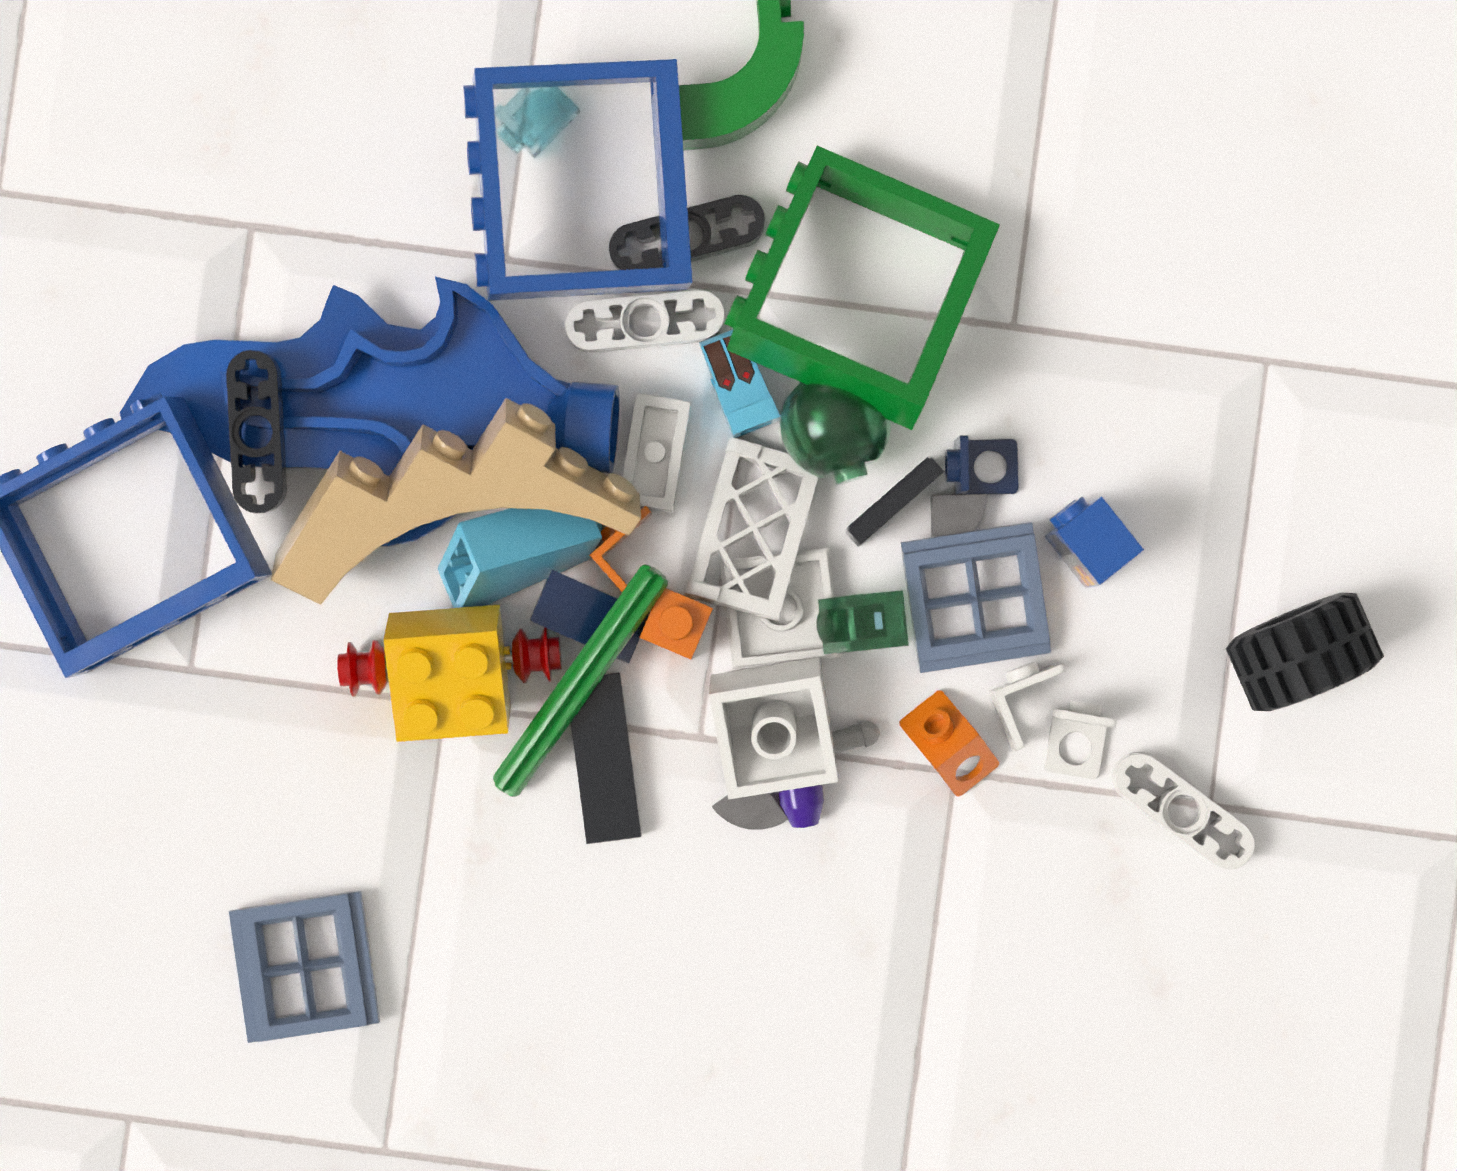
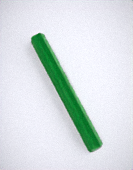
[493,564,668,797]

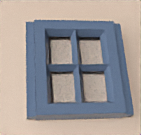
[900,522,1051,673]
[228,891,380,1043]

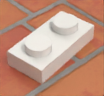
[622,393,691,512]

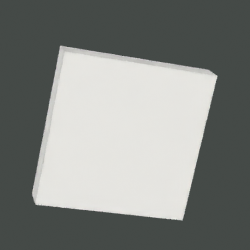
[720,548,842,670]

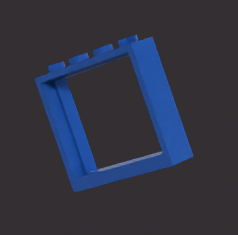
[463,59,693,301]
[0,392,272,678]

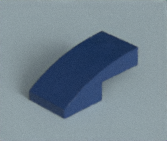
[529,569,650,664]

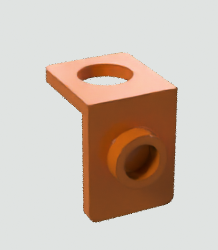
[590,506,652,592]
[899,690,999,797]

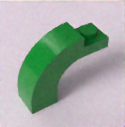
[679,0,804,151]

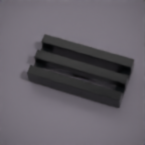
[845,457,945,547]

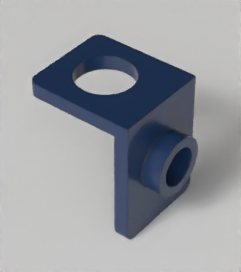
[945,435,1018,495]

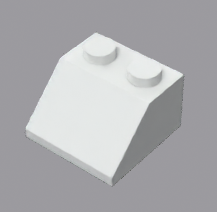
[709,657,839,799]

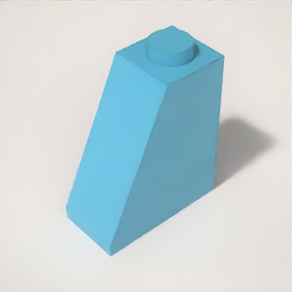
[437,508,602,608]

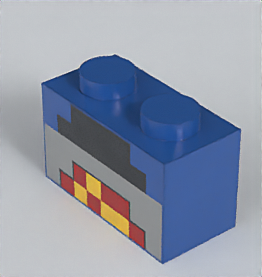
[1044,496,1144,588]

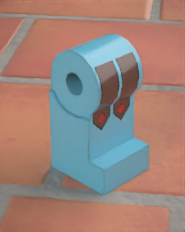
[699,329,780,438]

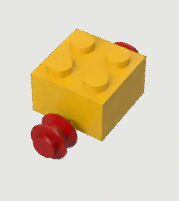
[337,604,562,742]

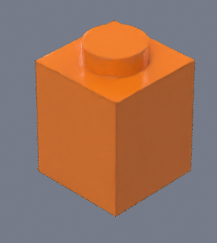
[640,588,713,660]

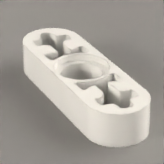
[565,290,724,353]
[1112,753,1255,870]

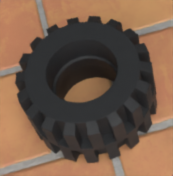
[1225,593,1384,711]

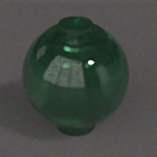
[780,382,891,485]

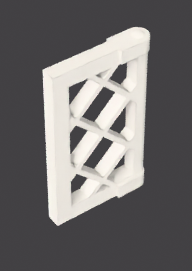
[684,438,822,621]

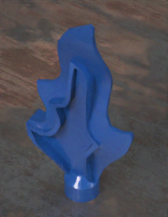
[119,276,620,547]

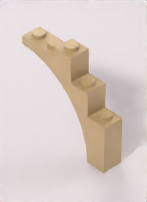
[271,398,641,605]

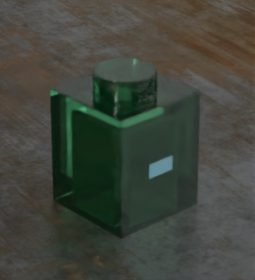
[816,590,909,654]

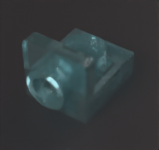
[494,87,580,159]

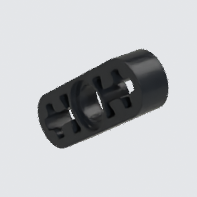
[609,195,765,270]
[226,350,287,513]

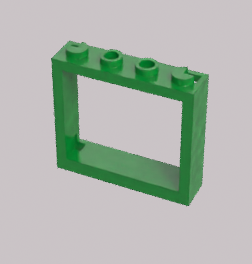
[724,145,1000,430]

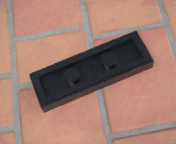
[571,673,642,844]

